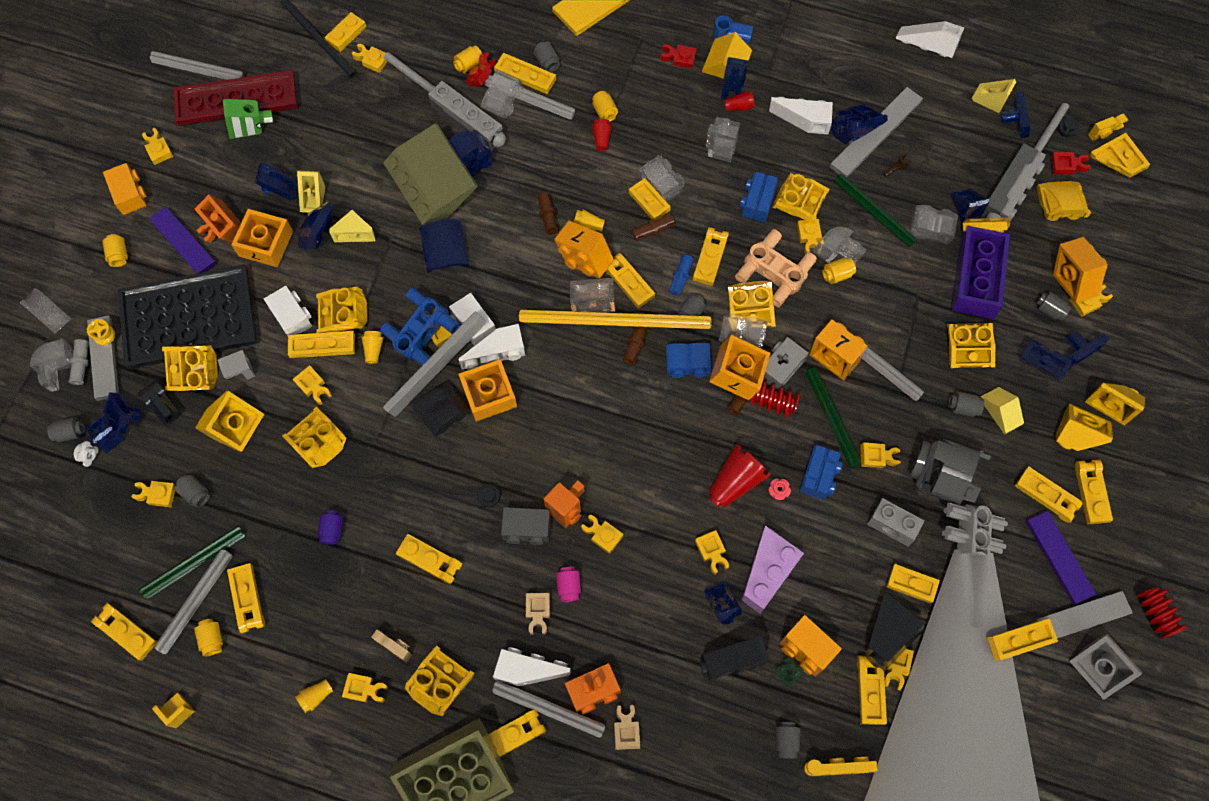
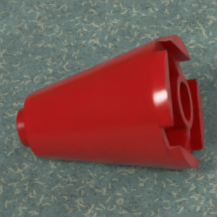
[709,444,771,508]

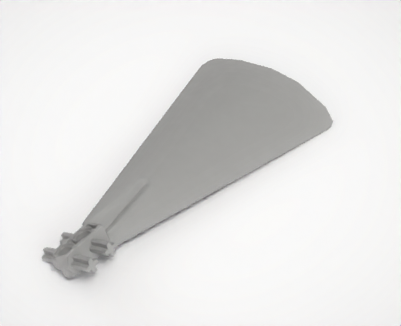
[864,503,1040,801]

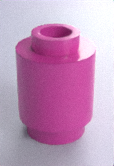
[556,567,581,602]

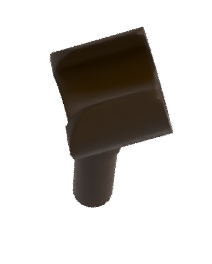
[883,154,912,177]

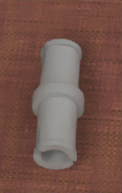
[69,339,89,385]

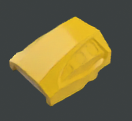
[773,173,830,222]
[1036,181,1091,221]
[728,281,776,331]
[316,286,367,333]
[947,323,995,368]
[162,345,218,391]
[282,407,346,468]
[405,646,474,716]

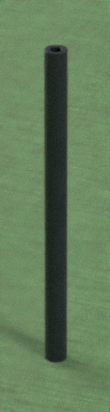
[280,0,356,78]

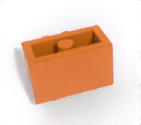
[195,194,241,243]
[543,480,585,528]
[565,663,621,714]

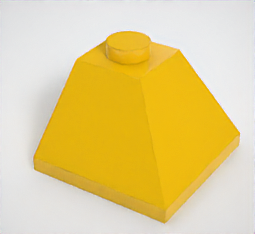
[1085,383,1145,426]
[195,391,264,452]
[1056,403,1113,451]

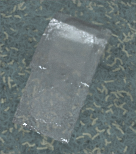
[812,227,866,263]
[19,288,71,334]
[30,339,73,392]

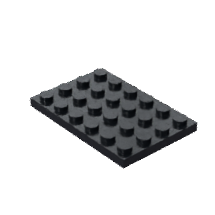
[118,264,257,370]

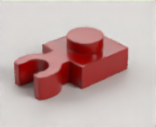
[660,44,697,69]
[1051,152,1091,175]

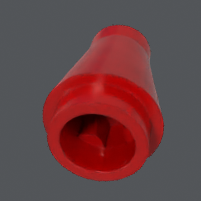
[724,90,755,111]
[592,119,612,151]

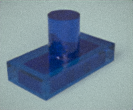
[1001,91,1030,138]
[255,163,298,201]
[1063,331,1110,370]
[103,392,141,433]
[704,583,742,625]

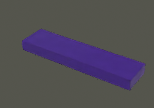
[149,206,216,273]
[1026,511,1096,605]

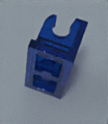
[721,57,748,100]

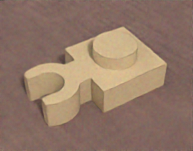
[526,593,550,635]
[371,630,412,663]
[614,705,640,750]

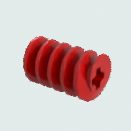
[750,381,800,418]
[1137,587,1187,640]

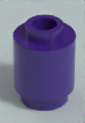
[317,510,343,545]

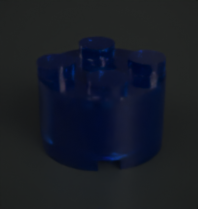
[449,130,492,177]

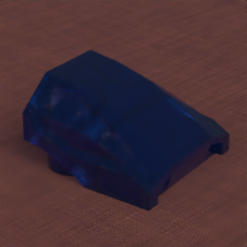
[830,104,888,144]
[297,202,334,251]
[419,219,469,273]

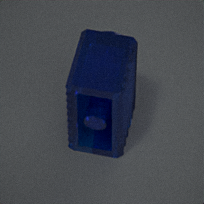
[1020,340,1073,381]

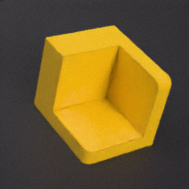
[152,693,195,728]

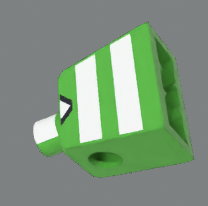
[223,99,273,139]

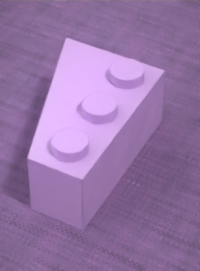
[742,526,804,614]

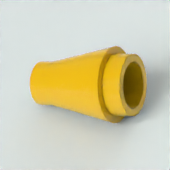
[574,209,605,232]
[362,331,384,364]
[295,679,333,713]

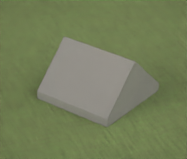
[1070,634,1142,700]

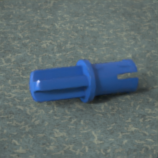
[669,254,694,296]

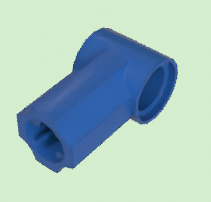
[713,15,753,44]

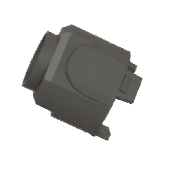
[910,439,991,505]

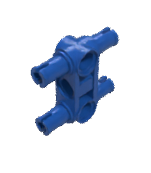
[380,288,461,366]

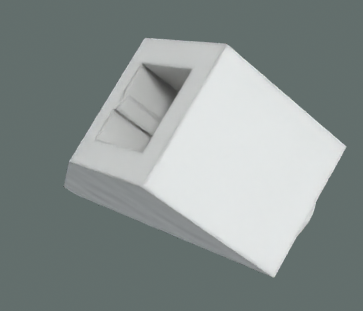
[896,21,964,58]
[769,97,833,134]
[459,324,525,370]
[493,647,571,687]

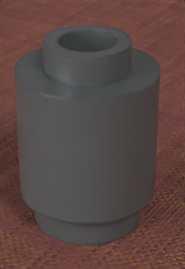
[533,42,560,72]
[1036,291,1071,321]
[677,294,706,316]
[948,391,984,417]
[47,417,85,442]
[175,475,210,508]
[776,722,800,759]

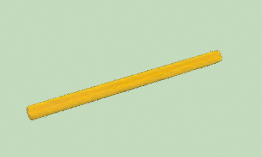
[519,310,712,329]

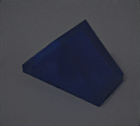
[951,189,989,222]
[87,414,126,453]

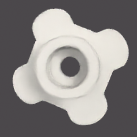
[74,441,98,467]

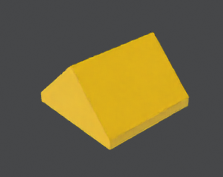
[702,32,752,84]

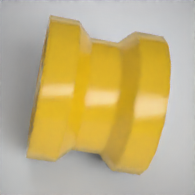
[87,319,115,346]

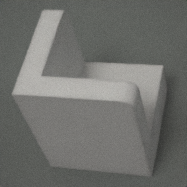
[218,350,255,380]

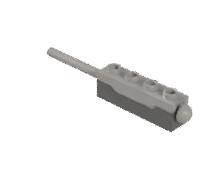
[384,52,506,152]
[980,103,1069,221]

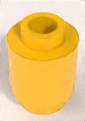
[453,46,482,74]
[592,91,618,121]
[102,234,128,267]
[822,258,856,284]
[194,619,223,656]

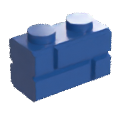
[740,172,778,222]
[799,445,843,500]

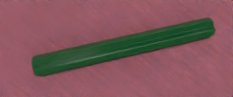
[834,174,917,247]
[806,367,861,468]
[139,526,245,600]

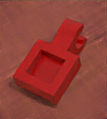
[465,52,496,87]

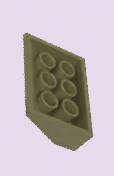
[383,124,478,228]
[390,718,514,801]

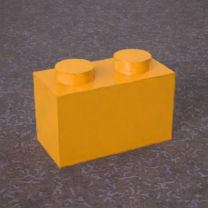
[103,163,147,215]

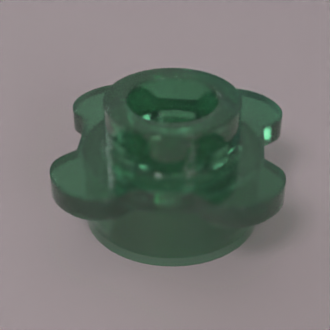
[775,657,804,687]

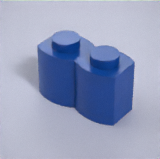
[666,343,711,378]

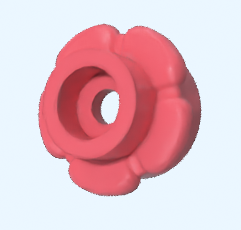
[768,478,791,500]

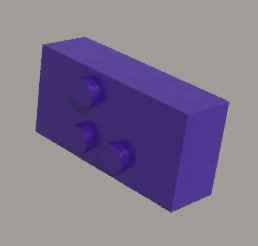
[951,226,1010,319]

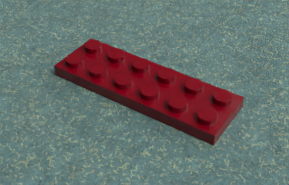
[173,70,298,126]

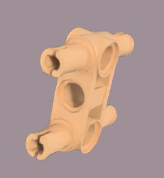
[735,229,817,308]

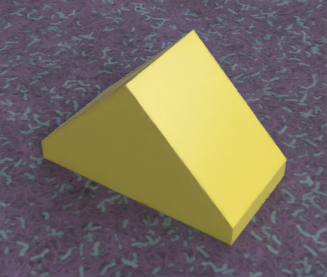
[972,79,1016,113]
[297,170,326,213]
[330,210,376,242]
[980,387,1024,435]

